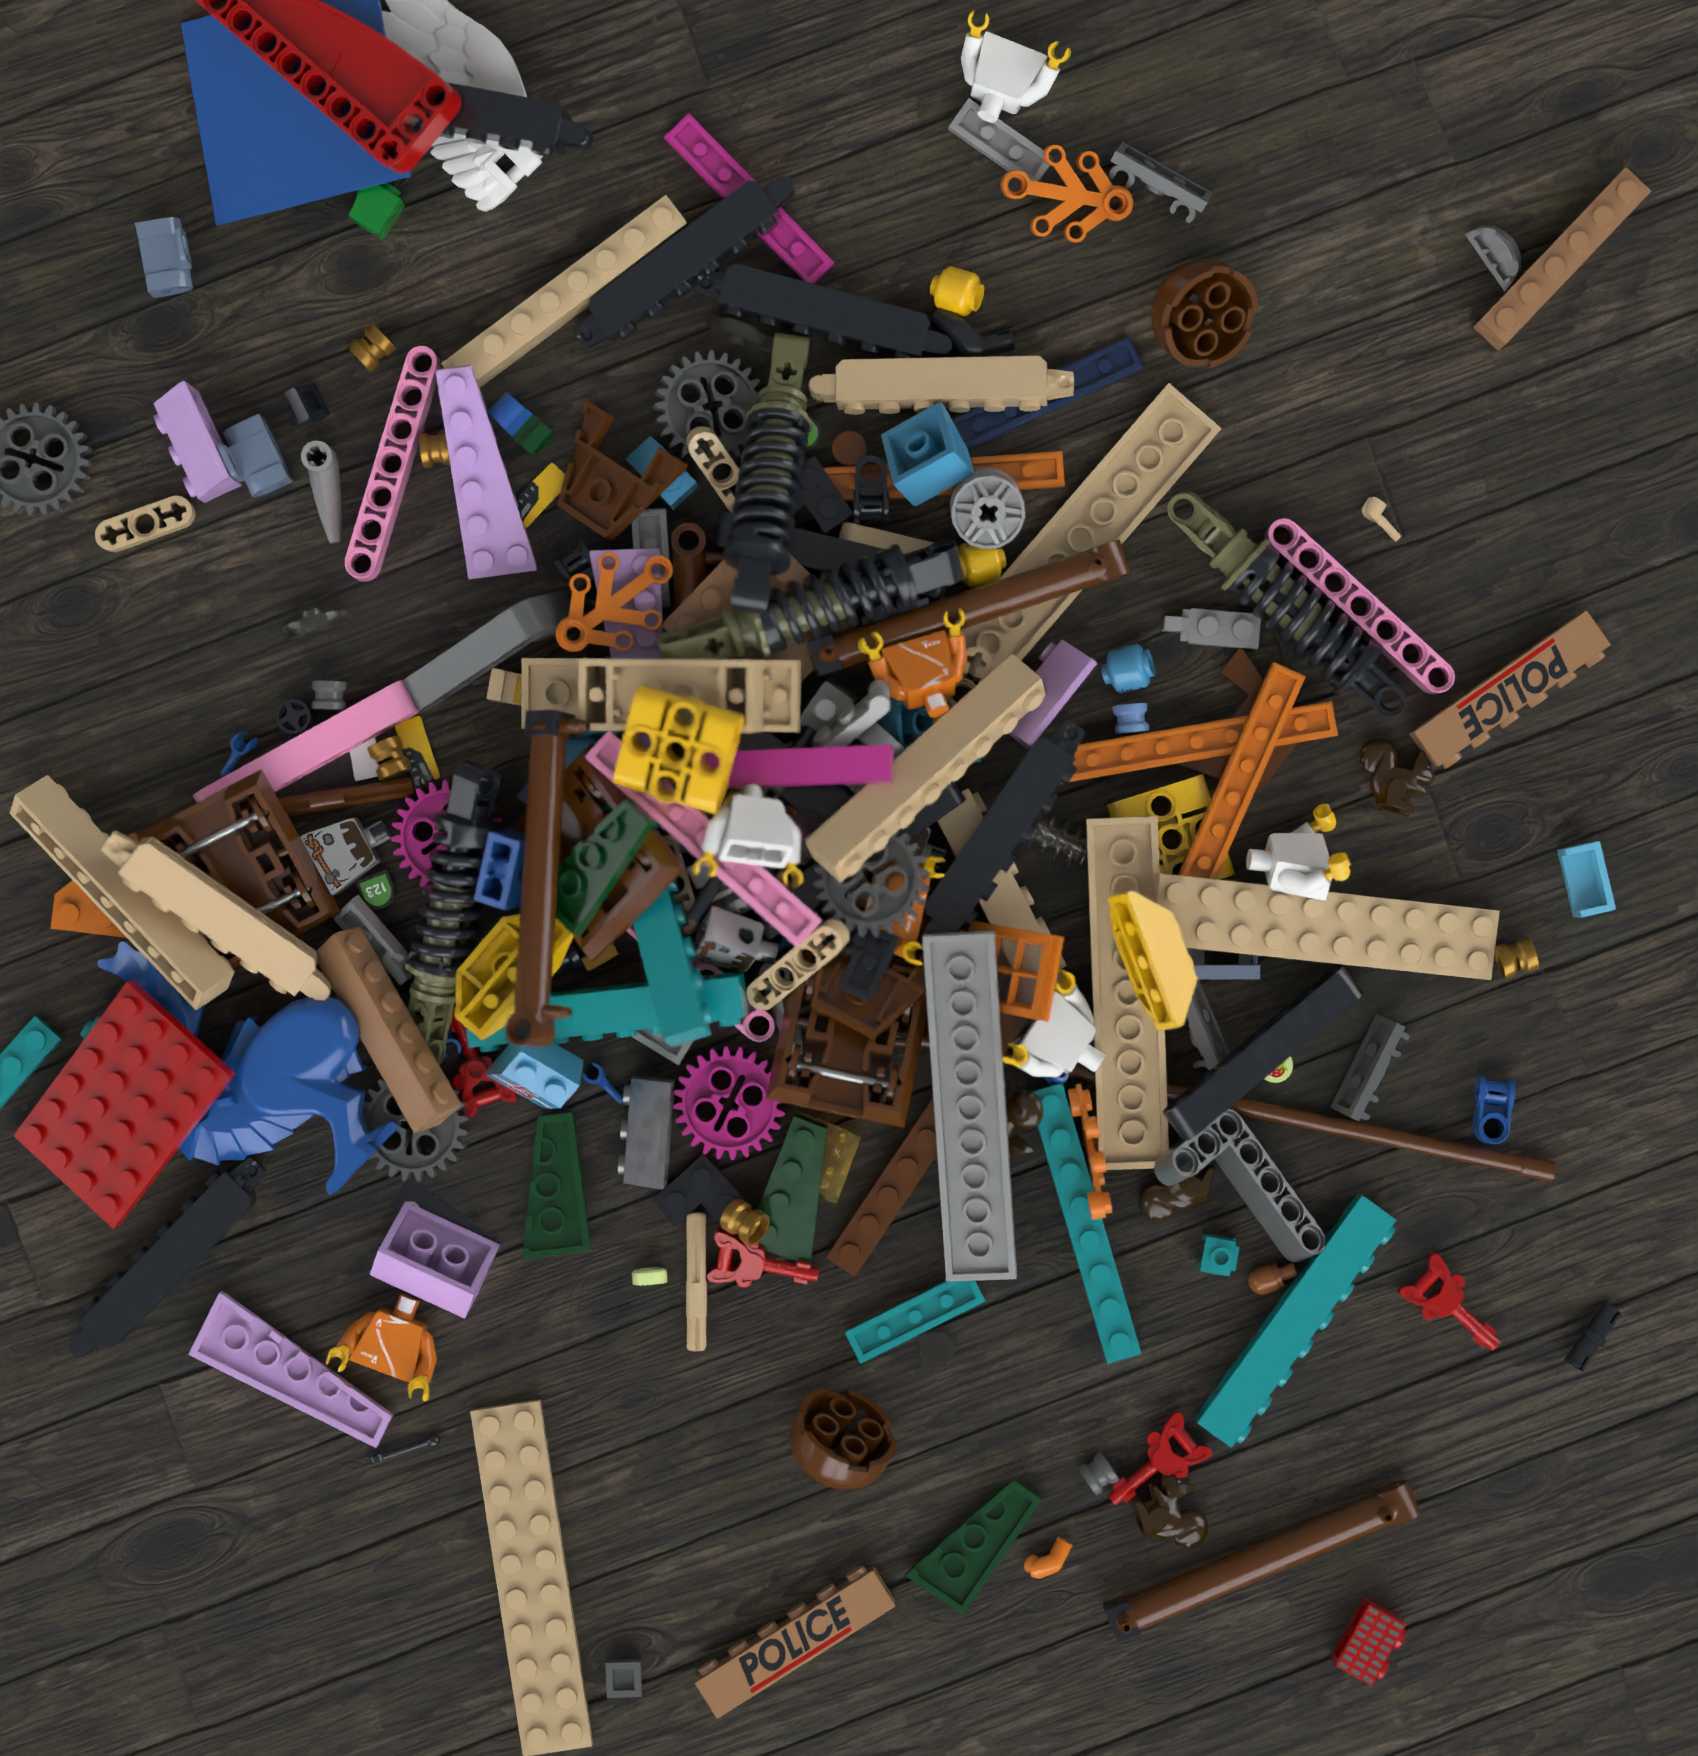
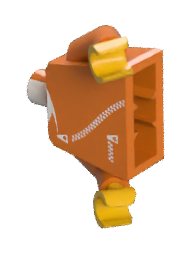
[858,609,967,718]
[846,856,945,966]
[325,1294,437,1401]

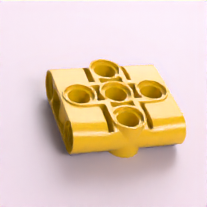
[613,685,744,814]
[1107,774,1235,880]

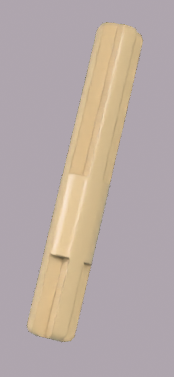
[686,1212,707,1351]

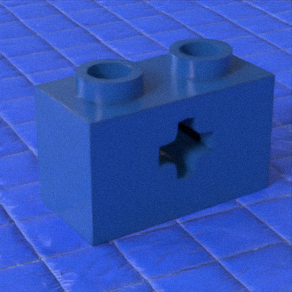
[474,828,525,910]

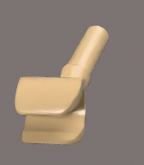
[1362,497,1401,542]

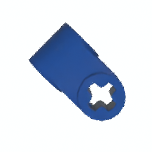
[1472,1076,1515,1144]

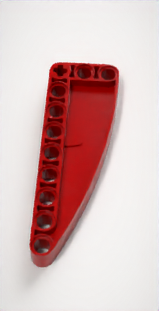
[195,0,462,174]

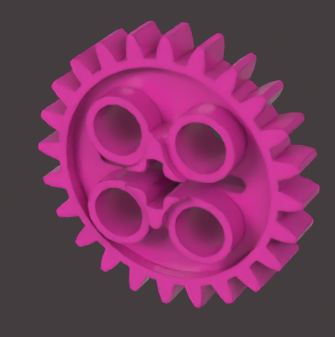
[391,780,503,888]
[673,1046,786,1160]

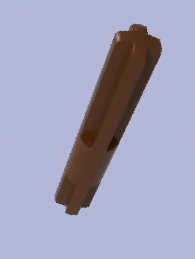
[279,777,414,816]

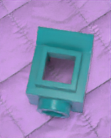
[1196,1233,1239,1276]

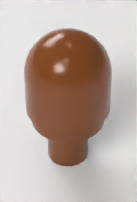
[1248,1262,1298,1295]

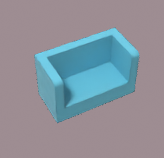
[1557,841,1616,918]

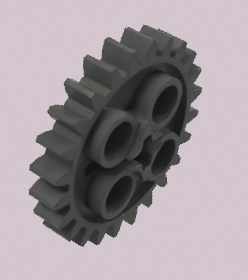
[653,350,760,464]
[0,403,93,517]
[813,830,930,937]
[364,1078,471,1181]

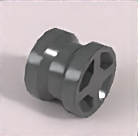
[311,681,347,711]
[1077,1451,1120,1496]

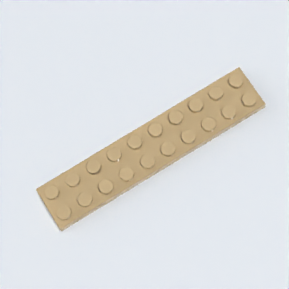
[960,383,1222,677]
[1086,816,1169,1170]
[1154,873,1500,980]
[470,1399,593,1756]

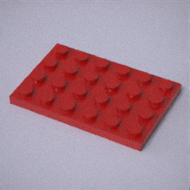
[14,980,236,1229]

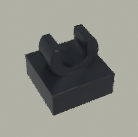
[282,383,330,426]

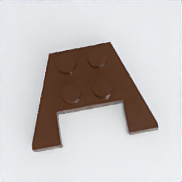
[557,400,688,541]
[1177,648,1298,793]
[811,914,926,1040]

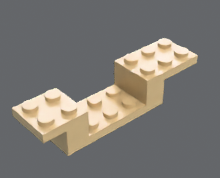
[522,658,801,733]

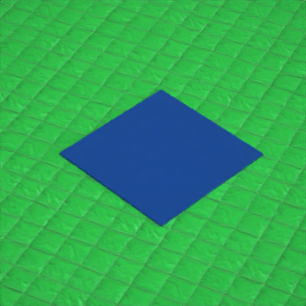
[181,0,411,226]

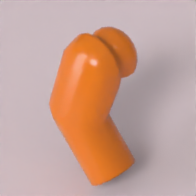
[1024,1537,1073,1579]

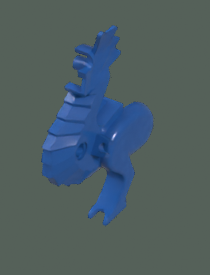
[97,941,400,1196]

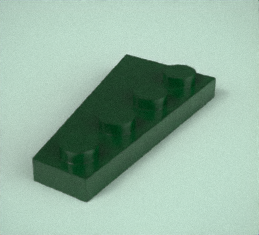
[556,800,656,935]
[521,1111,592,1260]
[758,1113,828,1262]
[905,1478,1042,1615]

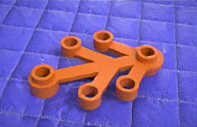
[1000,145,1133,243]
[556,552,673,652]
[1067,1084,1112,1220]

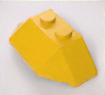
[1107,891,1197,1031]
[455,914,574,1041]

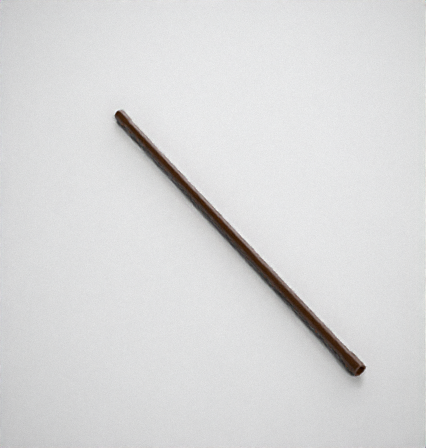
[896,1025,1556,1182]

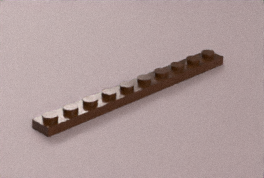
[826,976,1037,1277]

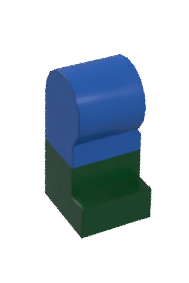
[487,392,555,458]

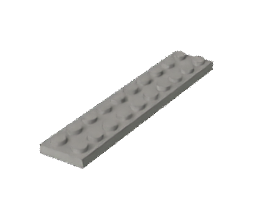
[923,931,1017,1282]

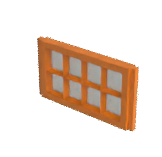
[949,921,1064,1022]

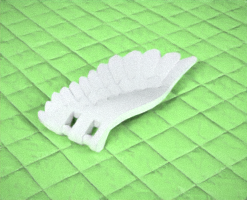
[382,0,543,211]

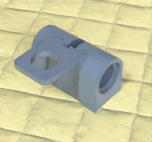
[135,217,193,298]
[217,414,294,497]

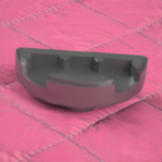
[1465,226,1522,291]

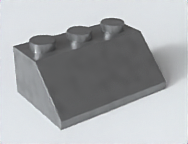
[618,1076,675,1189]

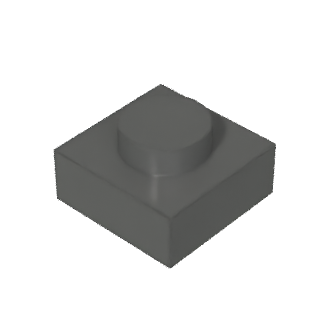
[605,1659,643,1698]

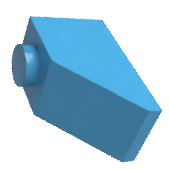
[625,435,698,510]

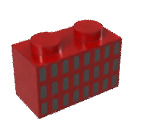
[1331,1597,1407,1686]

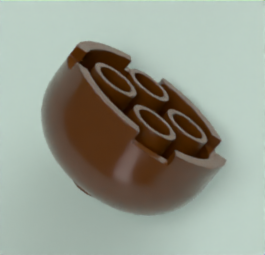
[1151,259,1258,368]
[789,1387,898,1490]

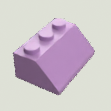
[153,381,242,503]
[1008,640,1097,749]
[370,1201,500,1319]

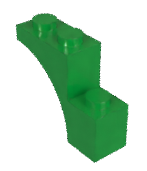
[349,183,405,240]

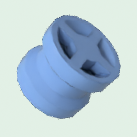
[1112,703,1149,734]

